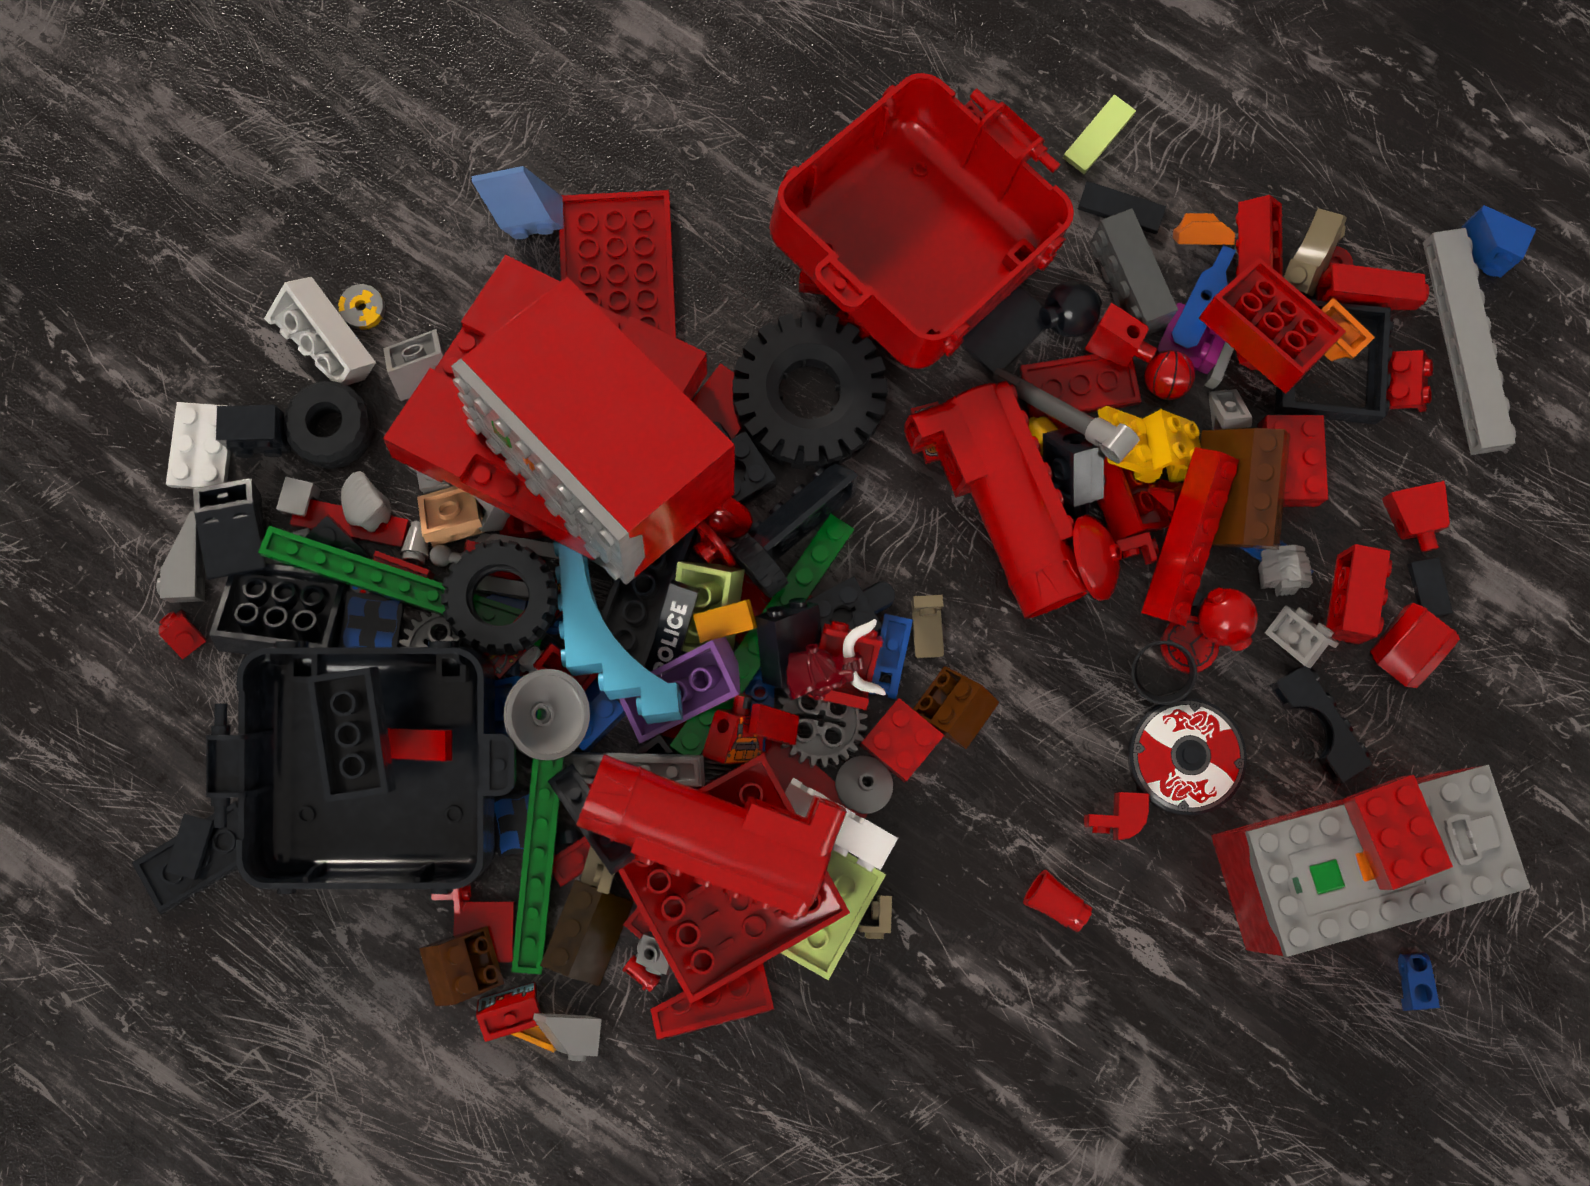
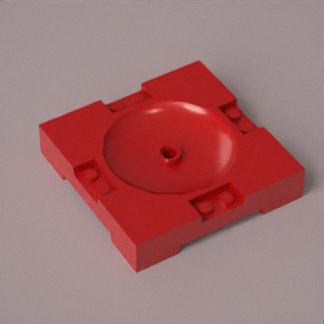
[383,255,707,560]

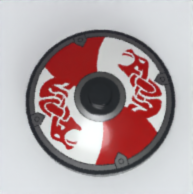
[1128,698,1247,815]

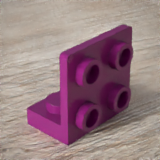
[1156,303,1225,375]

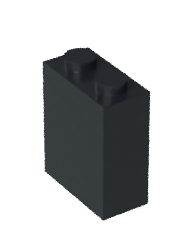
[755,598,822,689]

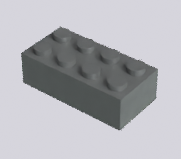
[1090,208,1178,335]

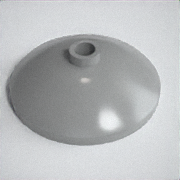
[504,669,590,760]

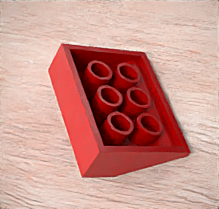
[1199,257,1347,394]

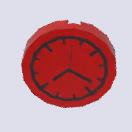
[1160,615,1220,674]

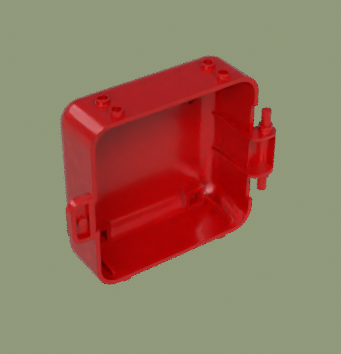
[769,73,1074,369]

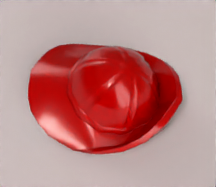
[703,497,753,538]

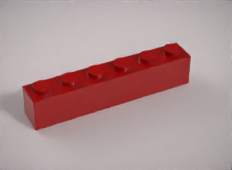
[1236,195,1283,370]
[1141,447,1240,626]

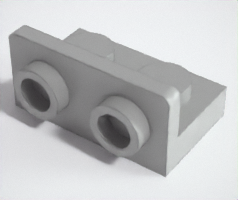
[1265,605,1339,668]

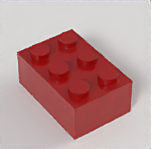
[1257,415,1328,507]
[1326,544,1392,645]
[1342,775,1453,890]

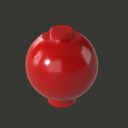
[1198,588,1258,651]

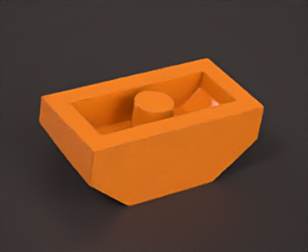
[1173,213,1235,245]
[1321,298,1375,361]

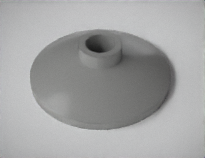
[835,756,893,814]

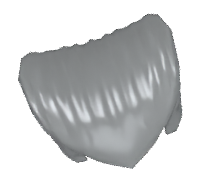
[341,471,392,532]

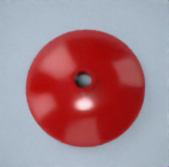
[1073,515,1122,601]

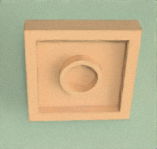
[417,486,484,547]

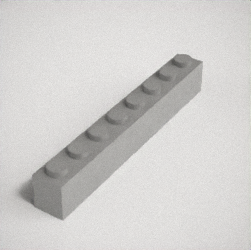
[1423,228,1516,455]

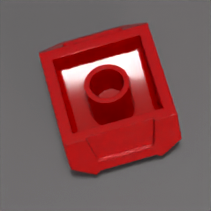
[1370,603,1460,688]

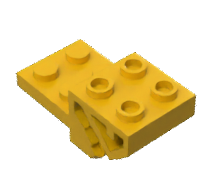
[1098,406,1201,484]

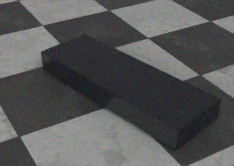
[1077,181,1166,234]

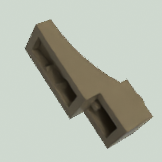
[1284,208,1347,297]

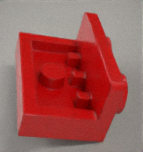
[1386,350,1433,412]

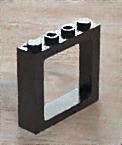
[1275,300,1394,424]

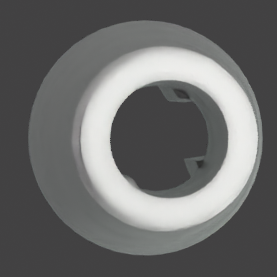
[400,521,429,566]

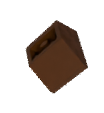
[913,666,1000,749]
[419,926,504,1006]

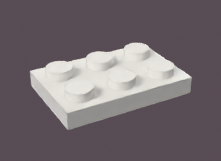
[166,402,231,489]

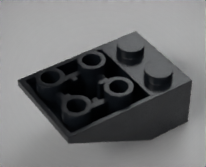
[193,478,266,580]

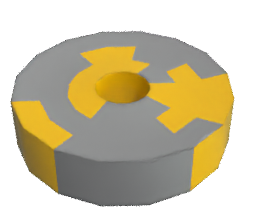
[338,284,385,330]

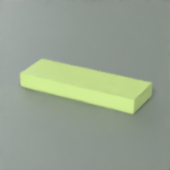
[1063,94,1136,174]

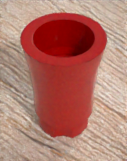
[1023,869,1092,932]

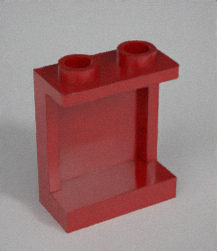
[808,621,883,710]

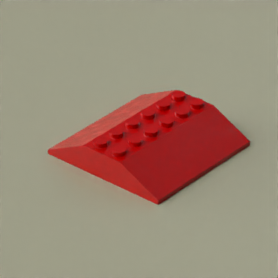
[618,754,850,1004]

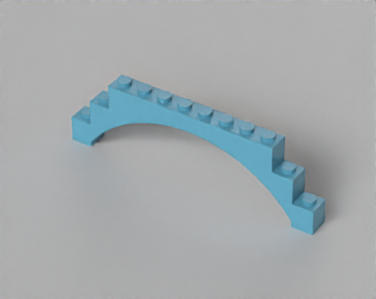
[553,541,683,724]

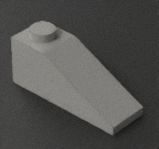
[156,511,205,603]

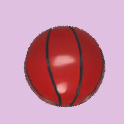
[1144,349,1195,400]

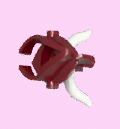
[786,619,886,700]

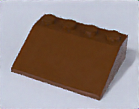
[1200,428,1290,550]

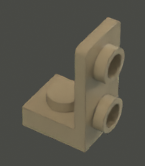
[911,595,944,659]

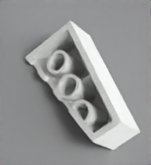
[264,277,376,386]
[785,778,898,872]

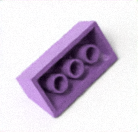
[619,637,740,743]

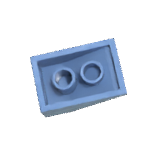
[472,166,564,239]

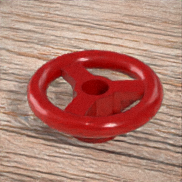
[693,521,736,567]

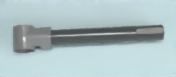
[993,368,1140,463]

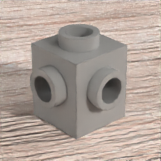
[636,932,673,975]

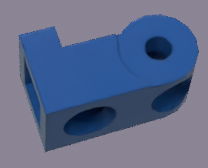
[1398,953,1440,1011]

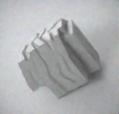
[1258,545,1313,596]

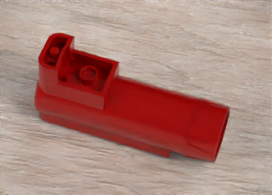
[904,381,1089,619]
[576,754,847,921]

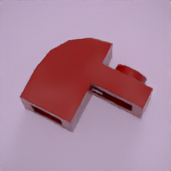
[1084,792,1149,840]

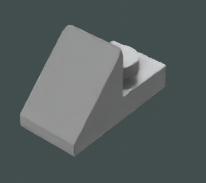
[1208,389,1252,430]

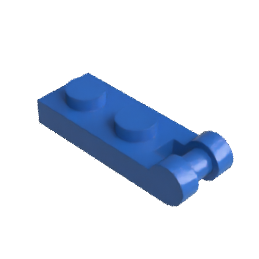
[869,614,913,700]

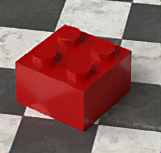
[860,698,944,783]

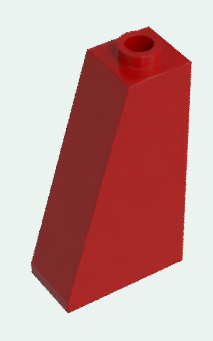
[1315,263,1429,310]

